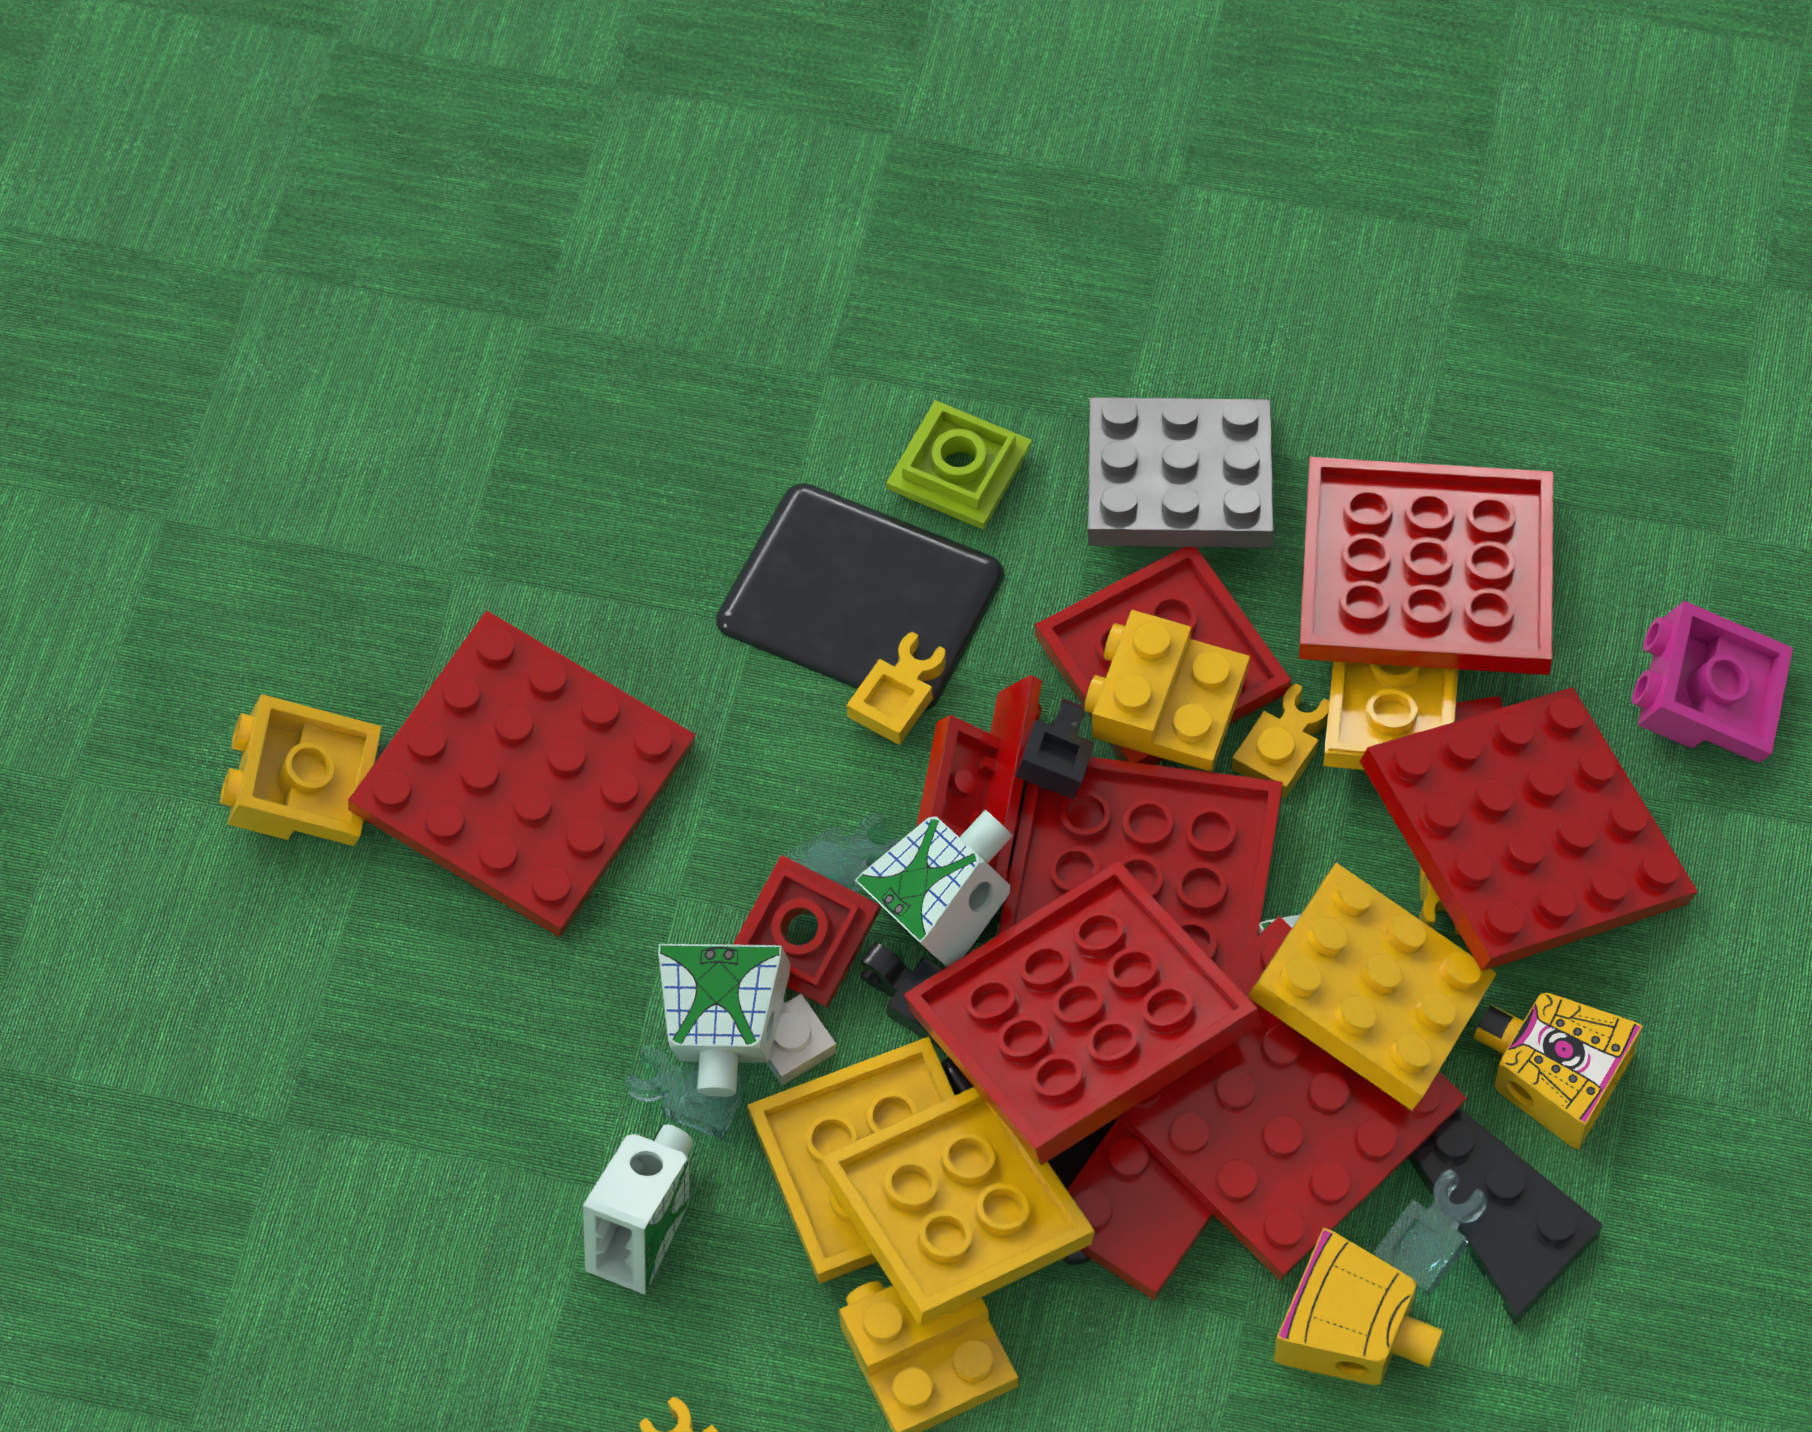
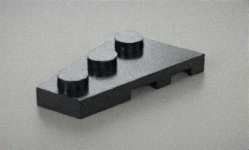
[1408,1109,1603,1325]

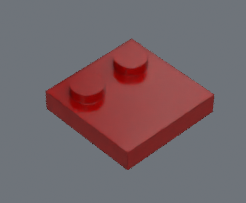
[1067,1119,1214,1301]

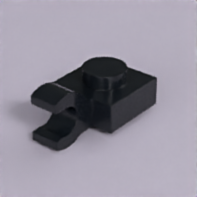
[1015,698,1094,800]
[860,942,943,1049]

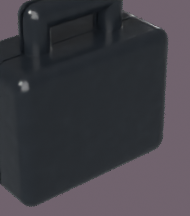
[716,483,1004,711]

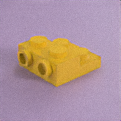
[1084,610,1250,772]
[219,694,381,846]
[839,1281,1019,1432]

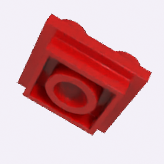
[733,855,882,1008]

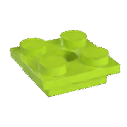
[886,400,1032,530]

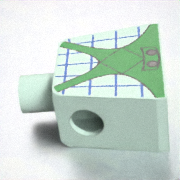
[855,810,1013,967]
[658,944,790,1097]
[583,1125,694,1295]

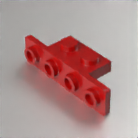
[916,675,1042,883]

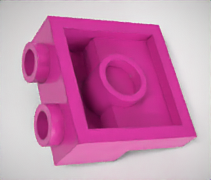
[1632,601,1793,763]

